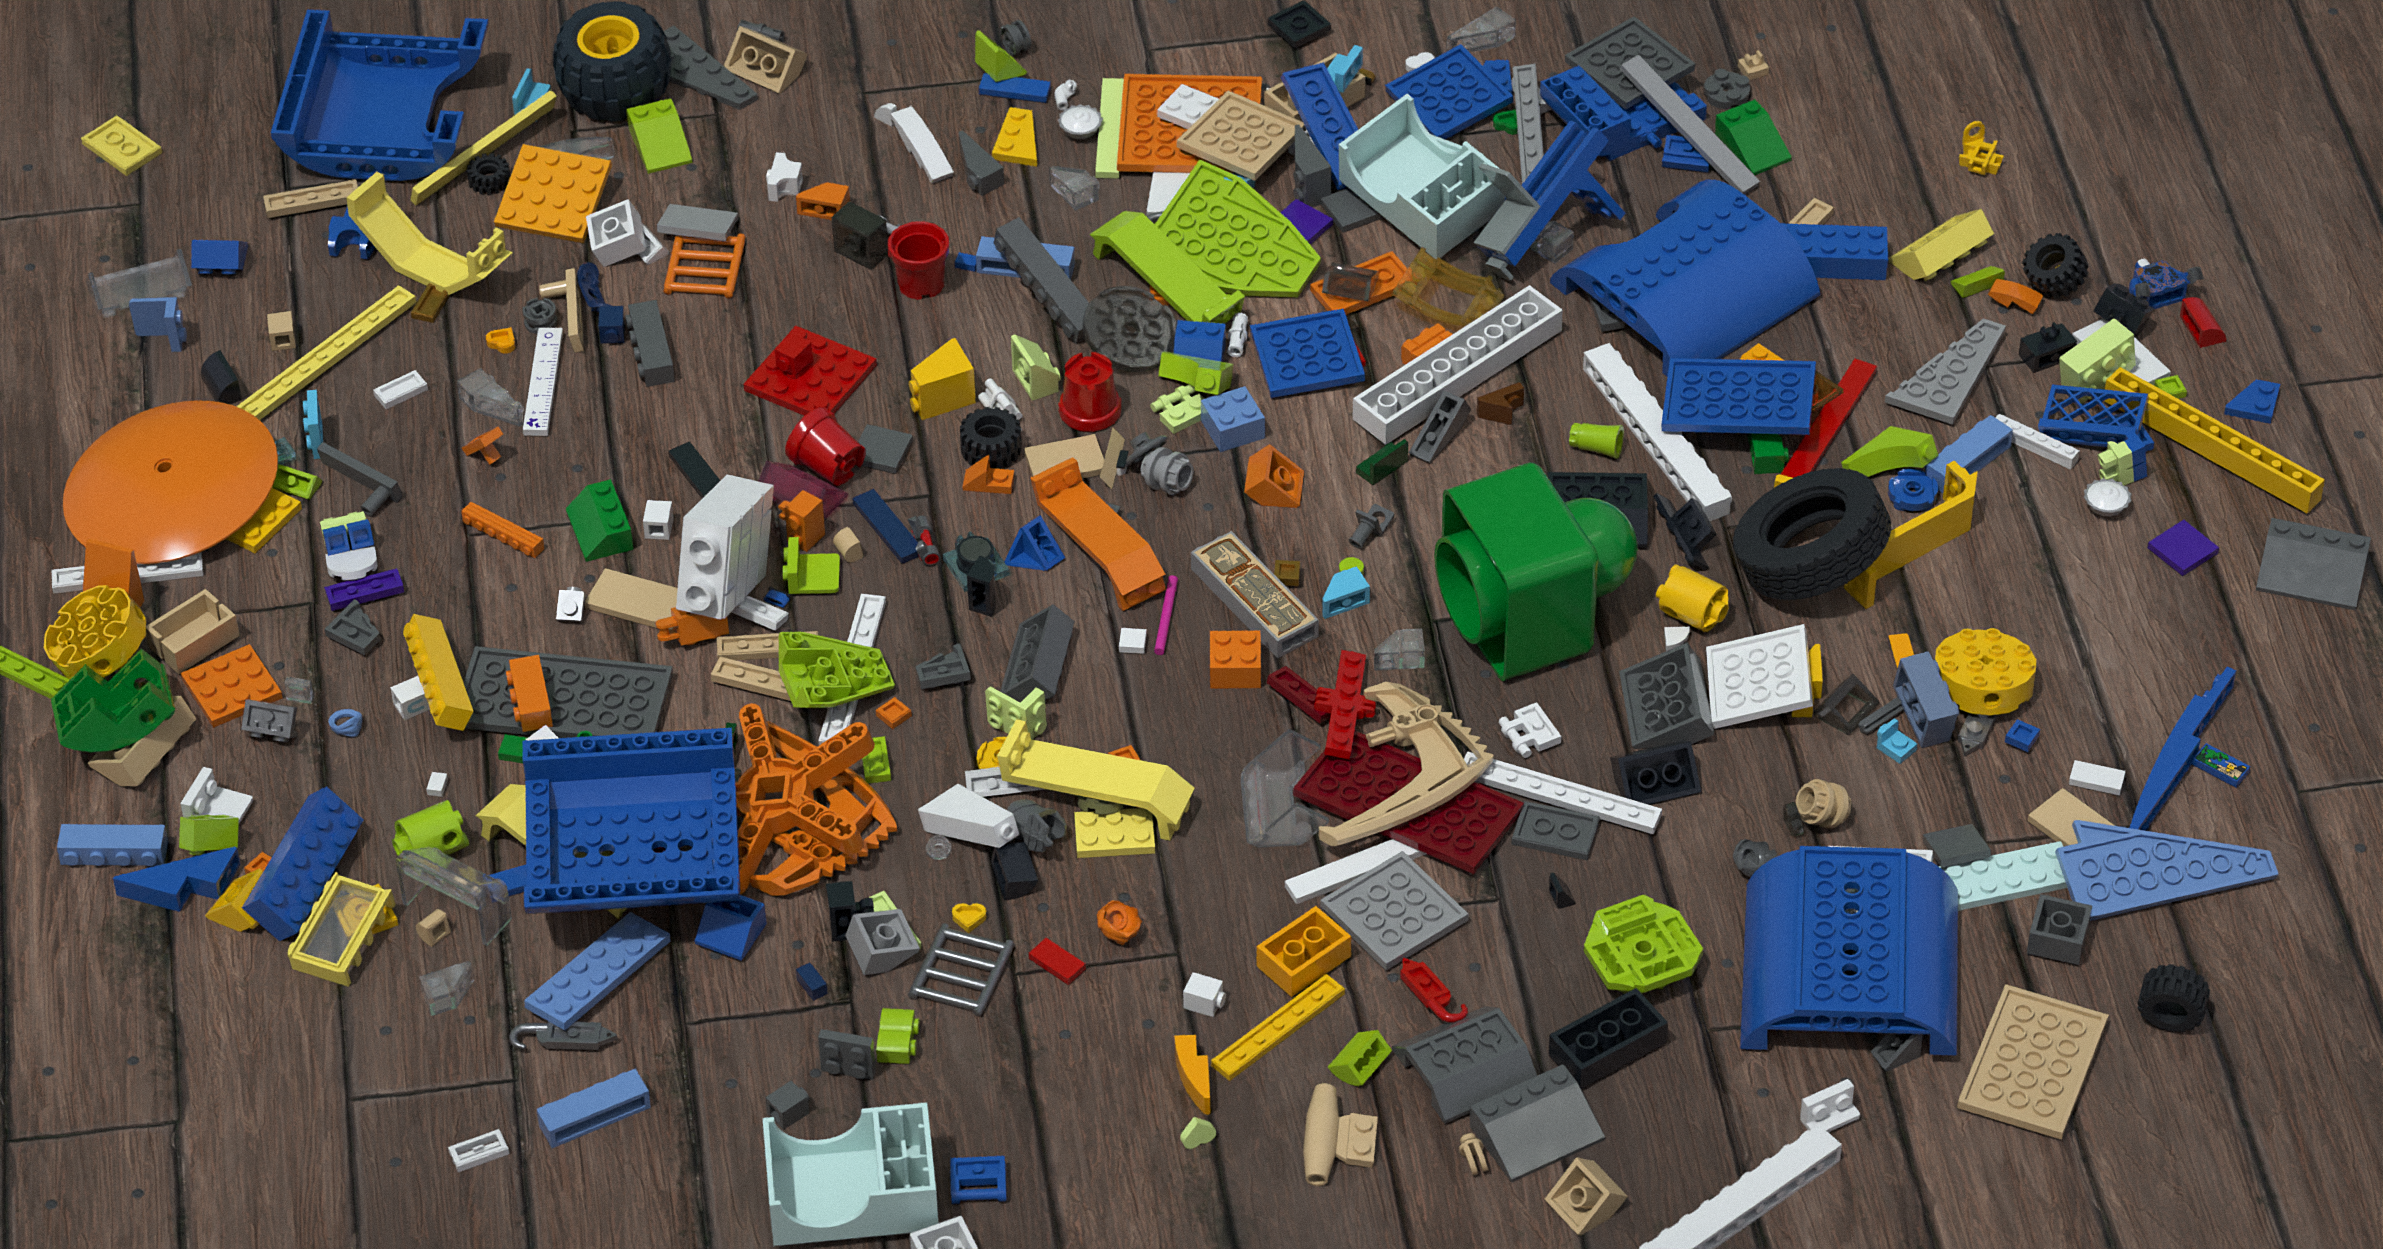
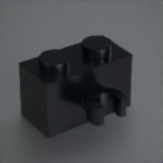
[2093,283,2154,336]
[2019,322,2077,373]
[826,881,874,942]

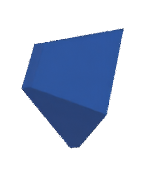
[1003,515,1065,571]

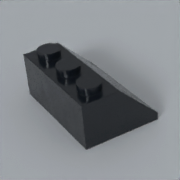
[1610,740,1702,804]

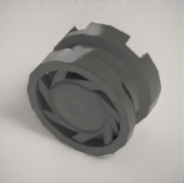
[1000,20,1032,56]
[522,298,557,334]

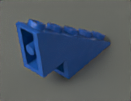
[113,847,240,912]

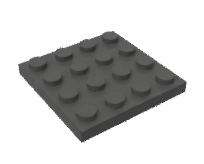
[1565,16,1696,109]

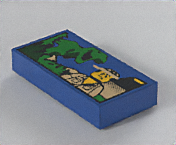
[2192,743,2251,787]

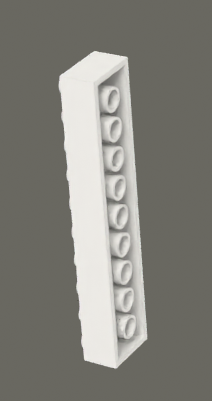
[1353,285,1563,445]

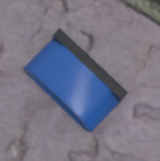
[764,587,791,608]

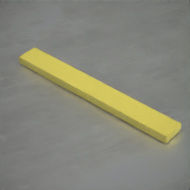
[411,90,557,205]

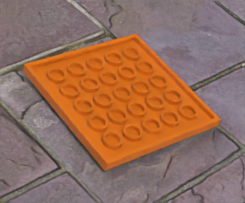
[1117,74,1262,173]

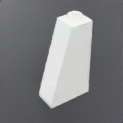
[918,784,1019,848]

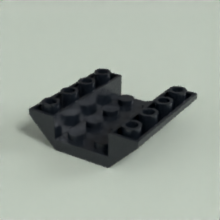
[1547,472,1648,548]

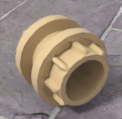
[1796,779,1851,829]

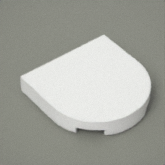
[325,547,378,580]

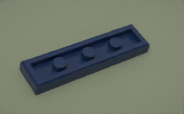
[852,489,919,564]

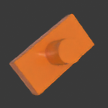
[462,427,503,465]

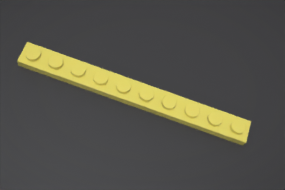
[236,285,416,420]

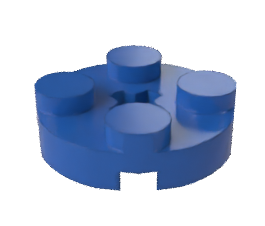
[1888,469,1938,511]

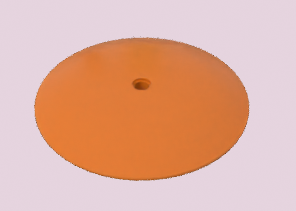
[63,400,278,564]

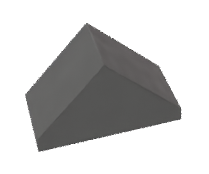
[1871,1033,1923,1071]

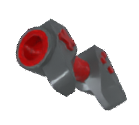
[908,516,940,566]

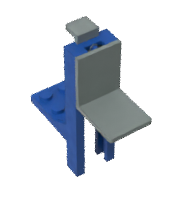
[1474,121,1626,281]

